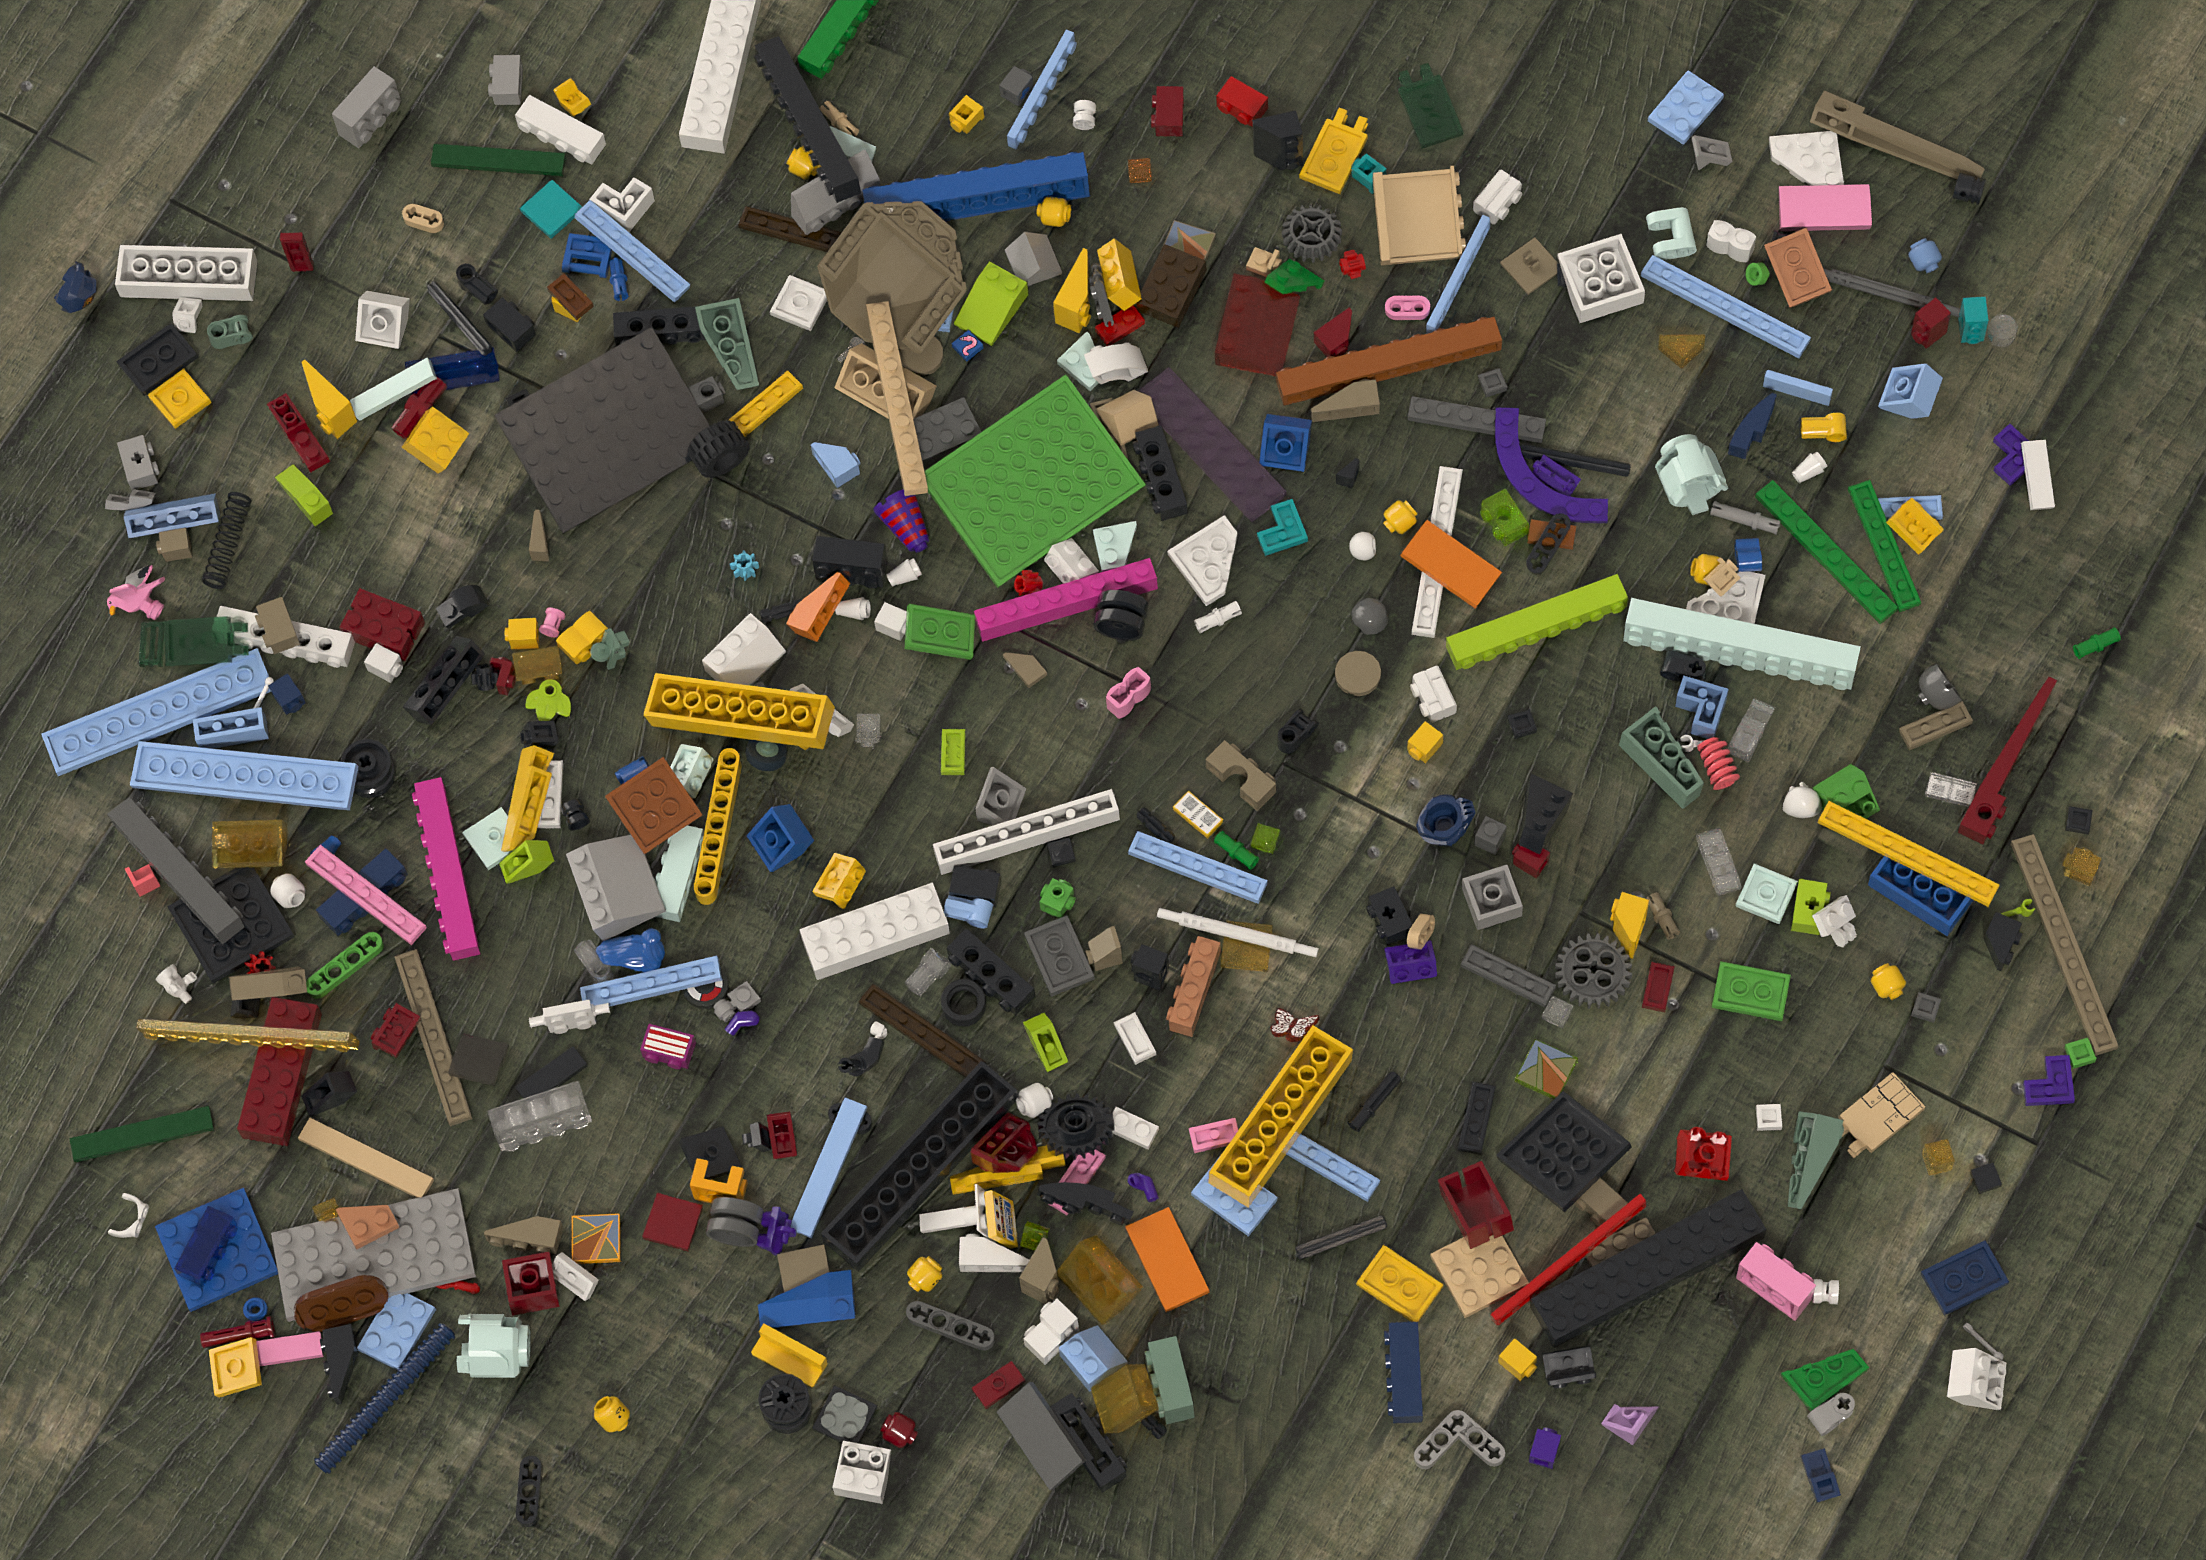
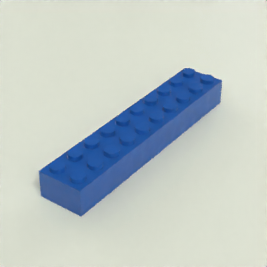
[862,152,1090,221]

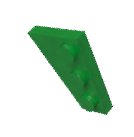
[1781,1349,1869,1412]

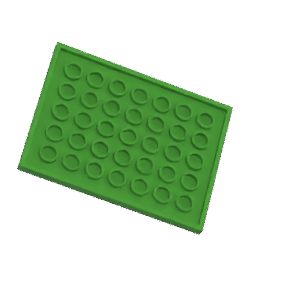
[924,375,1146,588]

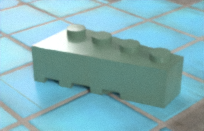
[1619,706,1704,809]

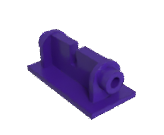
[1532,455,1581,496]

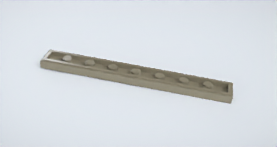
[395,949,473,1126]

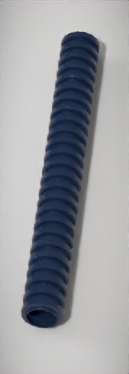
[314,1323,456,1474]

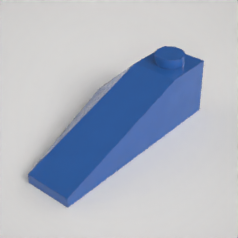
[758,1270,856,1328]

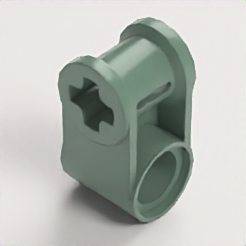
[207,315,253,349]

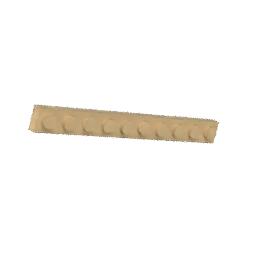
[866,301,928,496]

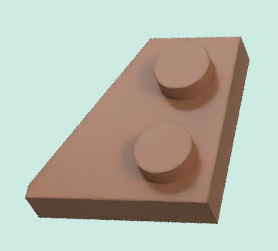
[336,1205,400,1250]

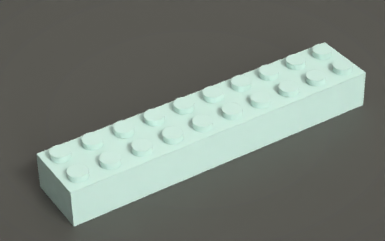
[1624,598,1861,690]

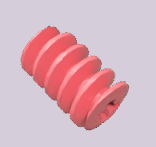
[1697,737,1740,790]

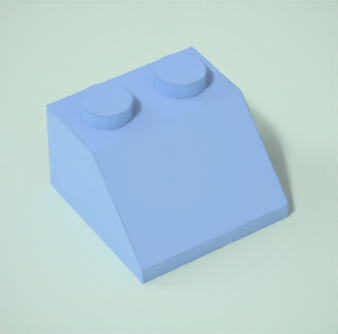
[1878,364,1943,419]
[1059,1325,1128,1392]

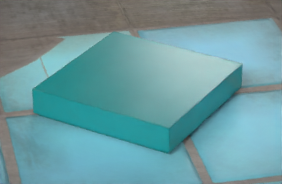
[520,180,582,239]

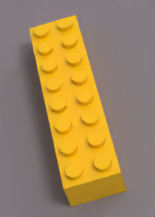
[644,673,835,749]
[1208,1026,1353,1208]

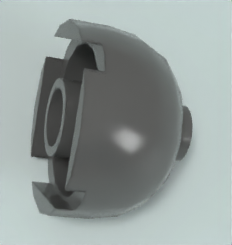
[1918,663,1962,710]

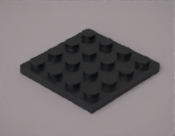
[167,860,295,984]
[1496,1091,1632,1212]

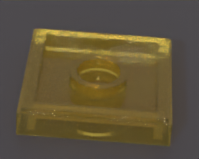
[1221,921,1273,972]

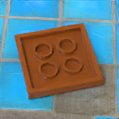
[605,757,702,854]

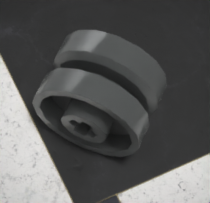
[705,1197,764,1247]

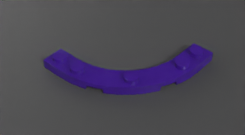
[1495,408,1608,523]

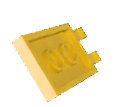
[1299,107,1368,194]

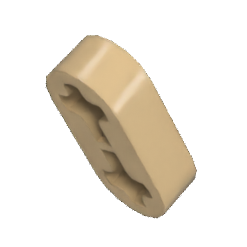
[402,204,444,233]
[1407,914,1435,949]

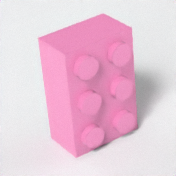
[1736,1242,1816,1321]

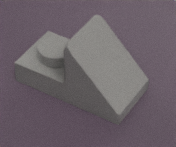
[1692,135,1732,170]

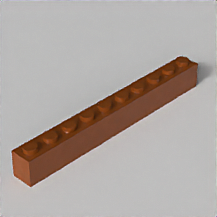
[1276,317,1502,406]

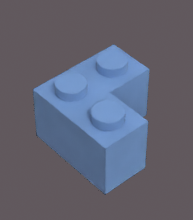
[1675,676,1728,739]

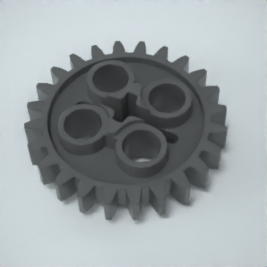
[1555,933,1632,1009]

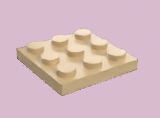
[1430,1235,1529,1318]

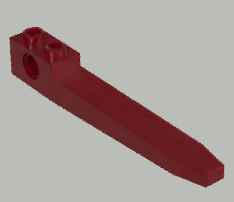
[1958,677,2057,845]

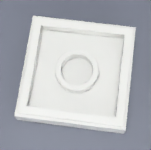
[770,275,827,331]

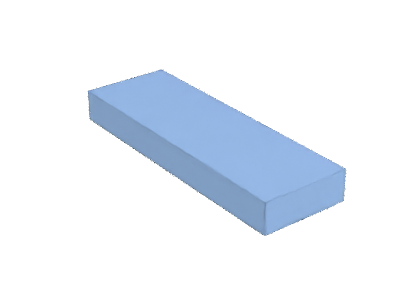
[1763,370,1833,406]
[1878,495,1943,521]

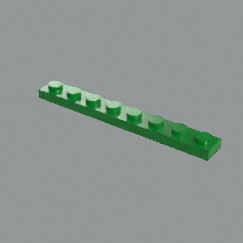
[1755,480,1898,624]

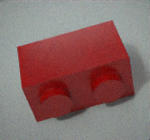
[1216,76,1268,127]

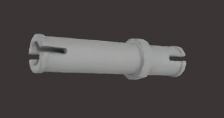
[1710,501,1781,535]

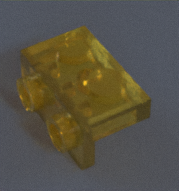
[512,646,563,685]

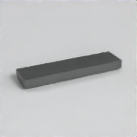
[1461,944,1556,1007]

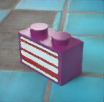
[640,1024,696,1069]

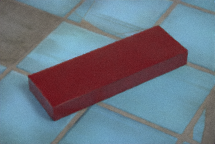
[280,232,314,272]

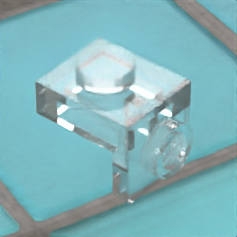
[855,713,881,747]

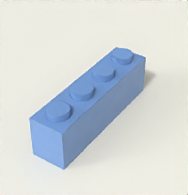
[124,493,220,538]

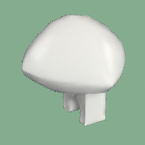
[1783,782,1822,818]

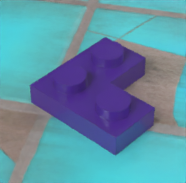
[1993,424,2029,486]
[2023,1055,2075,1106]

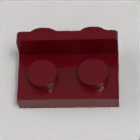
[371,1003,421,1058]

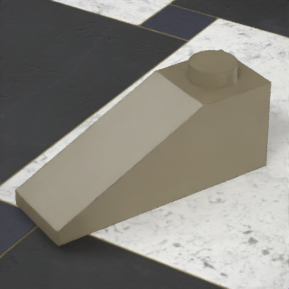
[1311,379,1380,422]
[229,967,307,1000]

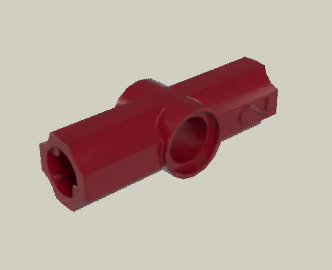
[391,377,447,440]

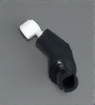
[838,1022,887,1076]

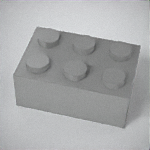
[332,66,401,148]

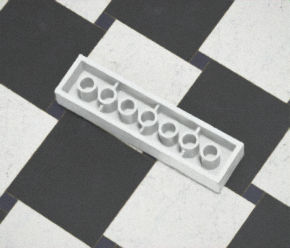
[679,0,761,154]

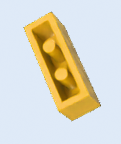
[1097,238,1142,311]

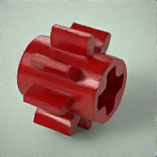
[1339,250,1366,279]
[1014,570,1043,596]
[244,951,276,974]

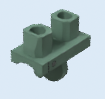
[590,628,630,670]

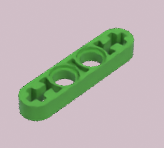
[306,932,384,999]

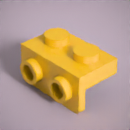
[1886,498,1944,555]

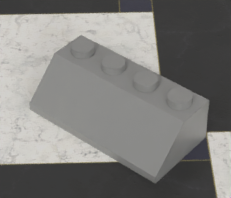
[791,149,880,235]

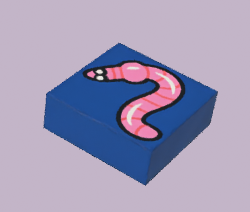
[952,330,984,362]

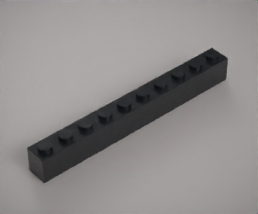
[754,36,861,203]

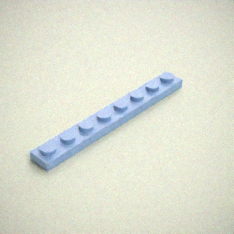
[1641,255,1811,358]

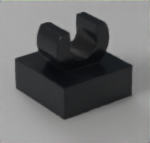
[742,1122,771,1152]

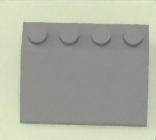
[566,835,666,941]

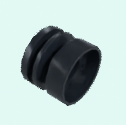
[758,1373,813,1434]

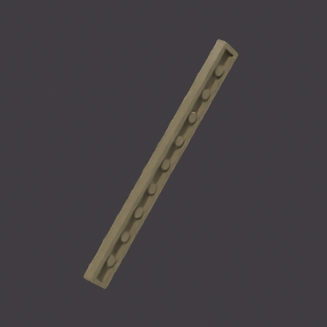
[2011,834,2118,1056]

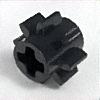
[471,663,499,691]

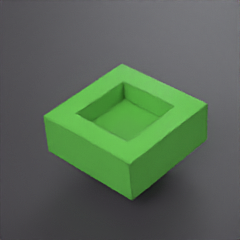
[2064,1038,2096,1069]

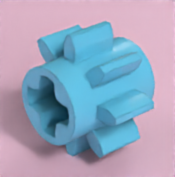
[730,550,759,581]

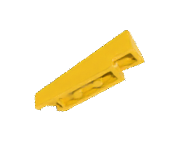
[501,745,554,852]

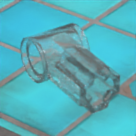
[574,939,614,984]
[905,948,951,996]

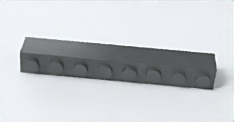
[107,797,244,945]

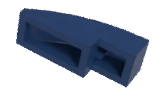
[1728,393,1777,459]

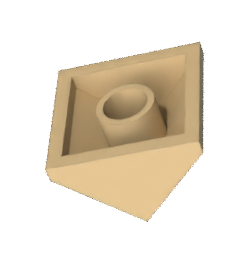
[1096,390,1158,446]

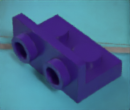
[1384,941,1437,984]

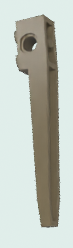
[1810,91,1985,179]

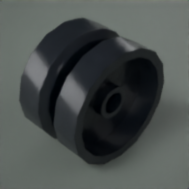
[1093,590,1149,641]
[340,739,396,798]

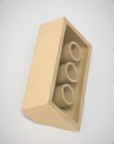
[834,343,937,419]

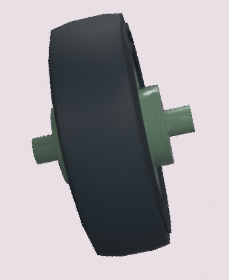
[745,739,788,771]

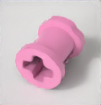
[539,608,566,638]

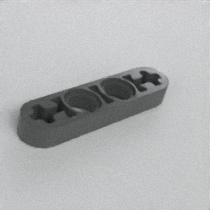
[906,1301,995,1351]

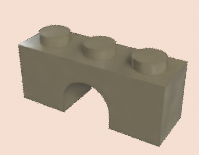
[1206,740,1276,811]

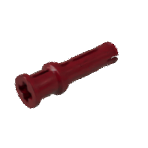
[200,1316,276,1348]

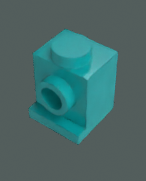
[1351,153,1387,194]

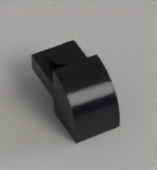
[436,585,490,629]

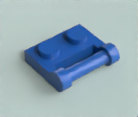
[562,233,612,278]

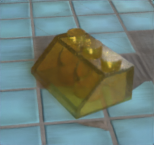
[212,820,287,868]
[1057,1235,1143,1325]

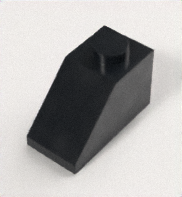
[302,1071,357,1116]

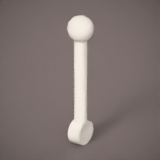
[253,677,274,709]

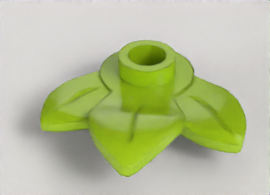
[526,679,571,721]

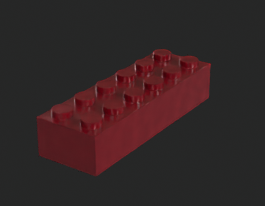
[237,997,322,1146]

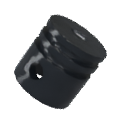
[1953,173,1986,205]

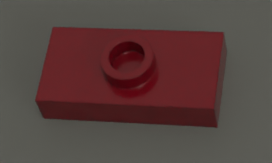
[972,1361,1026,1409]

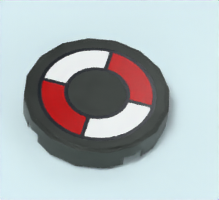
[682,968,729,1009]

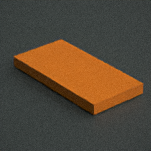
[1400,520,1502,609]
[1125,1207,1210,1312]

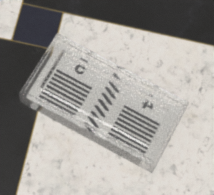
[1925,772,1977,807]

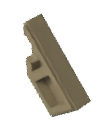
[1003,653,1047,688]

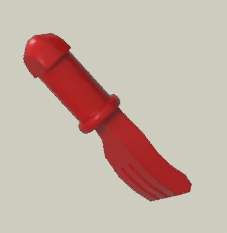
[436,1280,480,1294]

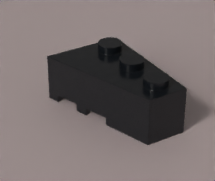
[1519,774,1573,855]

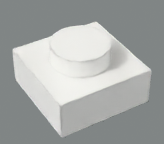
[1756,1104,1782,1131]

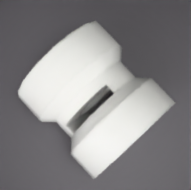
[1073,100,1096,130]
[1813,1279,1839,1305]

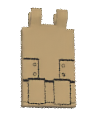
[1839,1072,1925,1158]

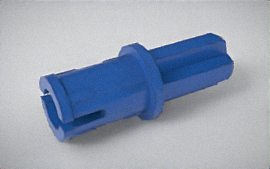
[609,258,629,301]

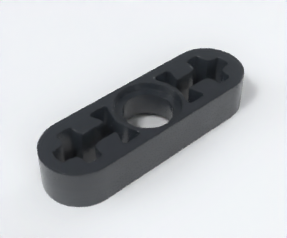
[1526,513,1571,575]
[515,1456,543,1527]

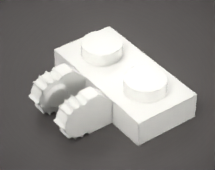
[1812,895,1857,947]

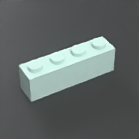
[655,825,704,922]

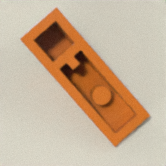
[786,572,850,642]

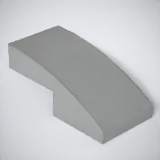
[105,489,156,510]

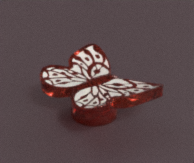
[1270,1008,1320,1042]

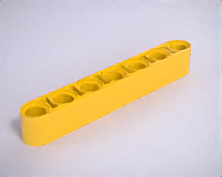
[694,748,742,905]

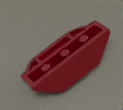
[971,1112,1038,1173]

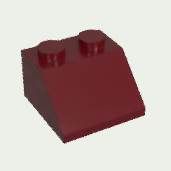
[502,1252,559,1316]

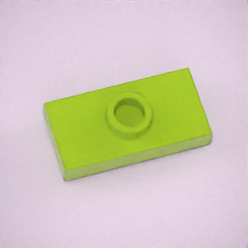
[941,729,966,775]

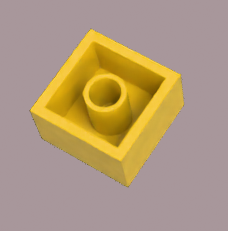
[402,407,469,474]

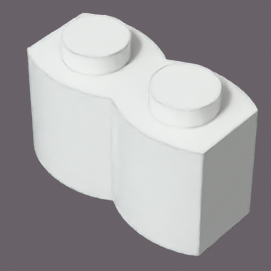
[1707,220,1756,262]

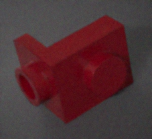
[490,657,516,696]

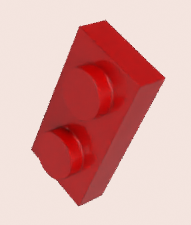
[1095,305,1145,346]

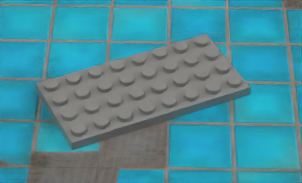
[271,1188,476,1322]

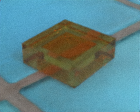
[1128,158,1152,183]

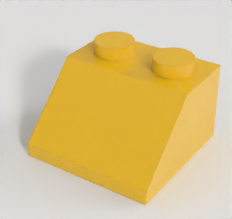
[1610,892,1649,959]

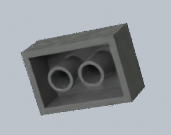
[913,397,981,471]

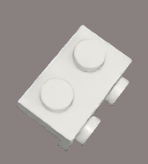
[1044,538,1099,584]

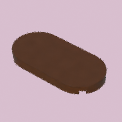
[294,1275,389,1332]

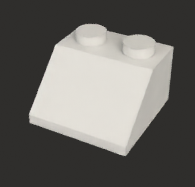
[355,291,410,349]

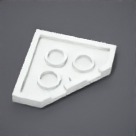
[1769,131,1844,186]
[1167,515,1237,606]
[1686,572,1765,624]

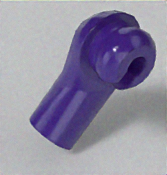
[725,1011,760,1036]
[1127,1173,1159,1202]

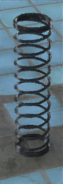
[201,492,252,589]

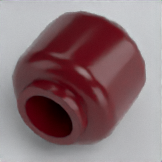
[880,1412,918,1448]

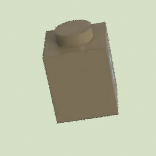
[156,528,193,562]

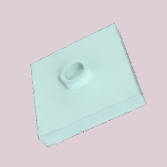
[462,807,517,870]
[1736,864,1798,924]

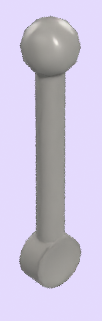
[1963,1323,2004,1360]

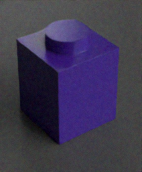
[1529,1428,1561,1469]

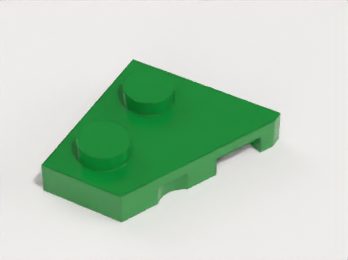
[1264,259,1325,294]

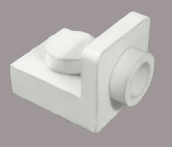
[172,297,202,333]

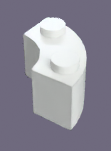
[1084,343,1148,384]

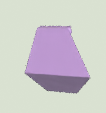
[1601,1404,1659,1445]

